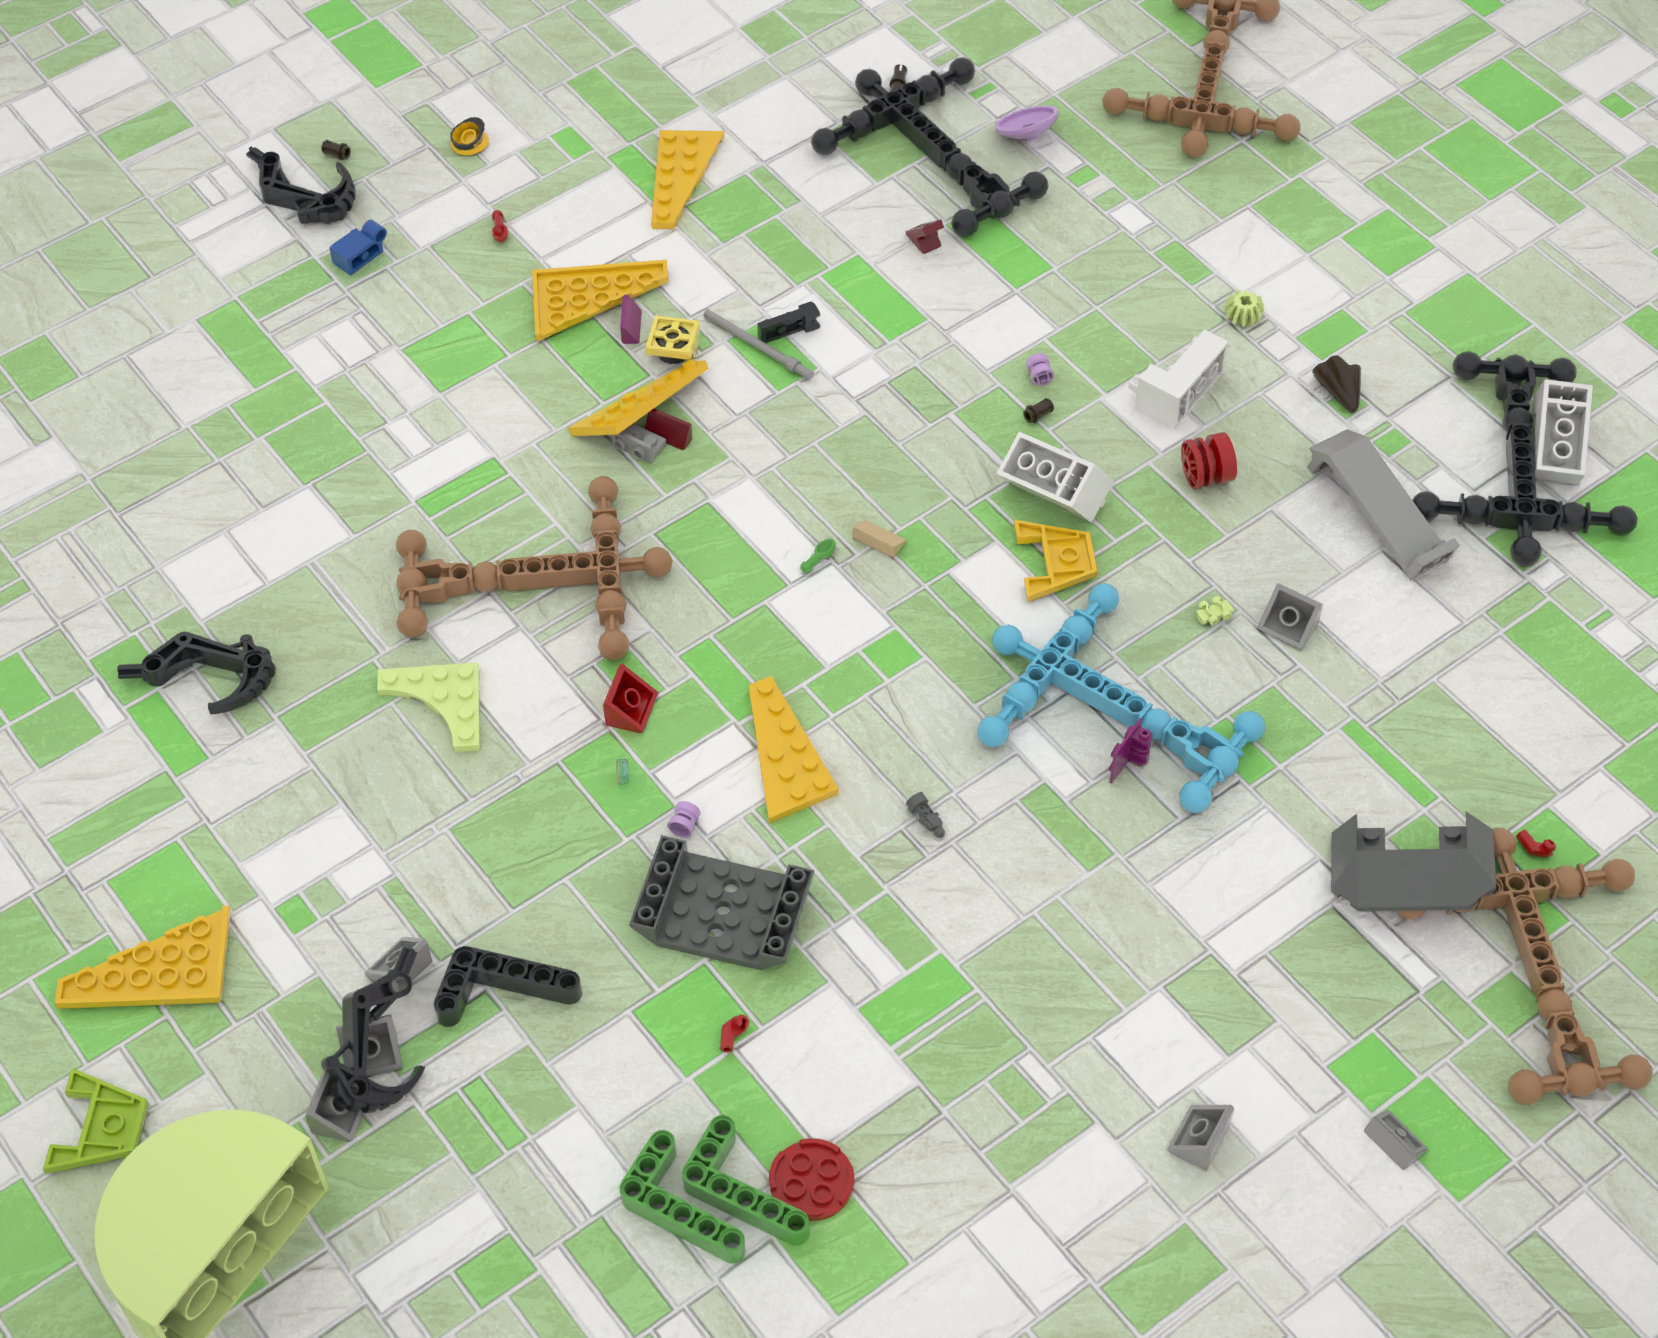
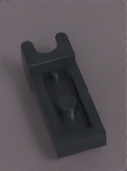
[757,301,820,343]

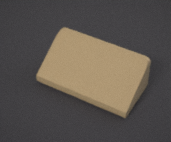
[853,520,907,558]

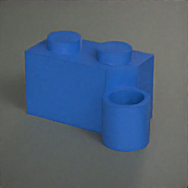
[329,219,387,276]

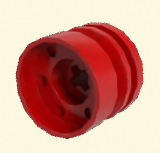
[1181,432,1237,489]

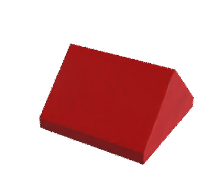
[603,664,659,733]

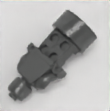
[906,792,945,838]

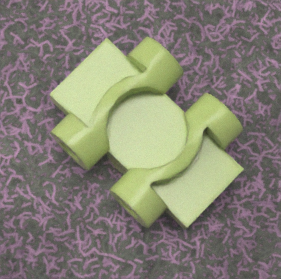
[1196,596,1234,625]

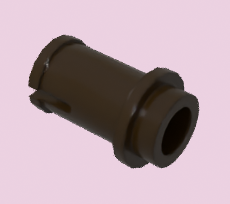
[321,140,351,160]
[1023,398,1054,423]

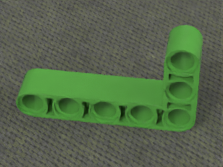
[682,1115,809,1246]
[620,1130,746,1263]

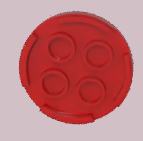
[769,1138,854,1221]

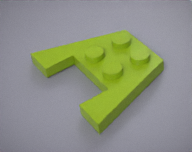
[43,1068,149,1174]

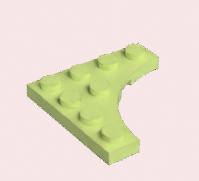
[377,662,480,752]

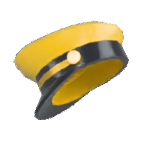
[450,117,489,155]

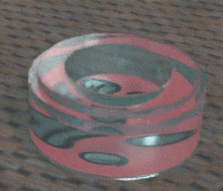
[616,758,629,785]

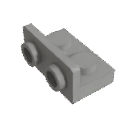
[611,424,667,464]

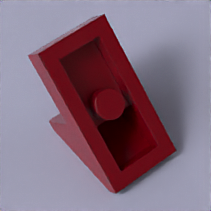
[905,219,944,254]

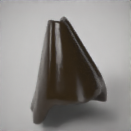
[1312,355,1361,413]

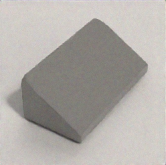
[1364,1110,1429,1170]

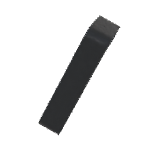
[434,946,582,1027]

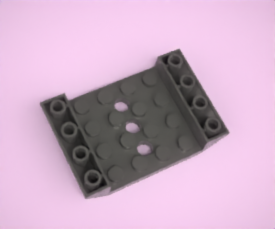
[629,835,814,970]

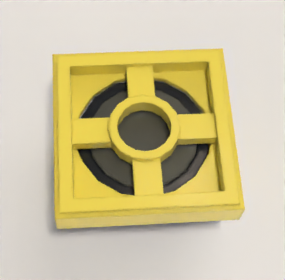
[645,315,700,364]

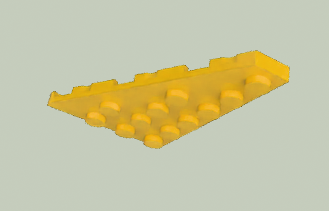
[532,259,669,341]
[55,905,231,1009]

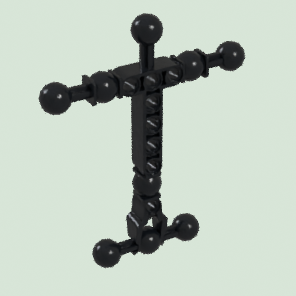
[811,57,1049,237]
[1412,351,1638,567]

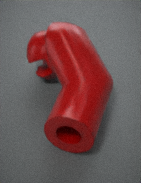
[720,1015,750,1053]

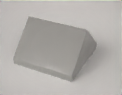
[1257,583,1323,649]
[364,937,433,992]
[336,1014,403,1076]
[305,1070,363,1142]
[1167,1105,1235,1171]

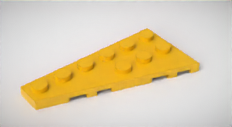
[651,130,725,229]
[568,359,709,436]
[749,676,839,824]

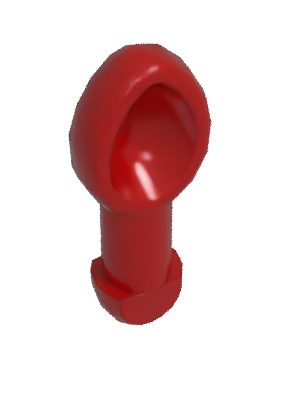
[492,210,509,242]

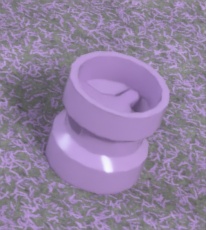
[1026,353,1054,386]
[667,801,701,838]

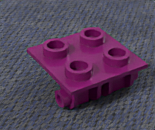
[1109,718,1152,784]

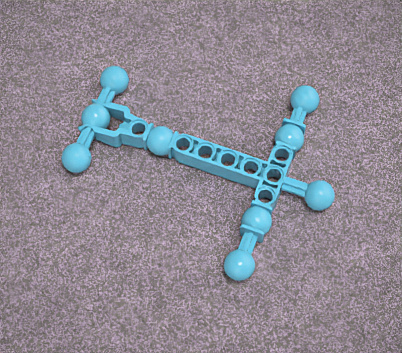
[977,583,1266,813]

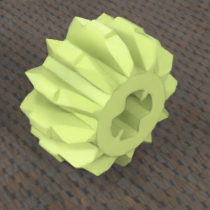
[1225,289,1264,327]

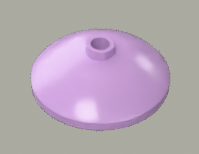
[995,106,1059,141]

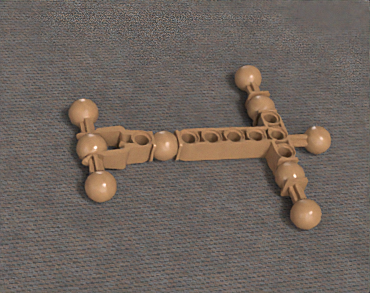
[1102,0,1301,158]
[396,476,673,661]
[1396,828,1652,1105]

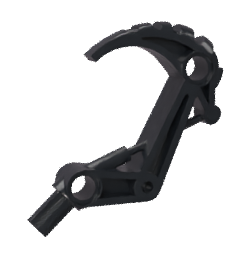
[246,146,356,224]
[117,631,276,715]
[321,946,425,1113]

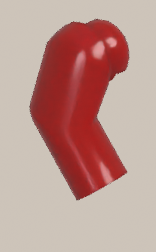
[1516,830,1556,858]

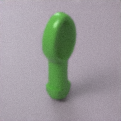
[800,539,836,574]

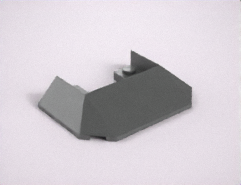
[1331,812,1496,911]

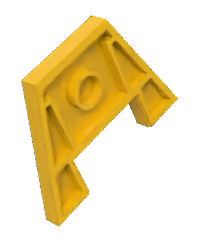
[1014,520,1097,602]

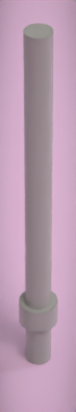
[703,309,814,380]

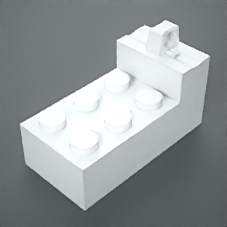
[1128,329,1229,430]
[1532,379,1593,484]
[996,432,1114,523]

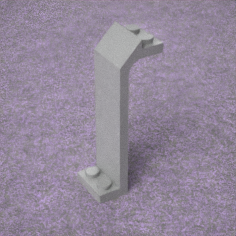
[1307,429,1460,581]

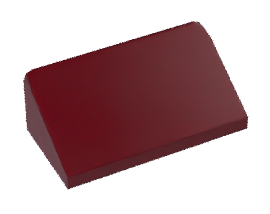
[644,409,692,450]

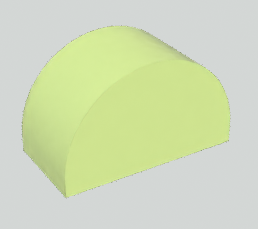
[95,1110,329,1338]

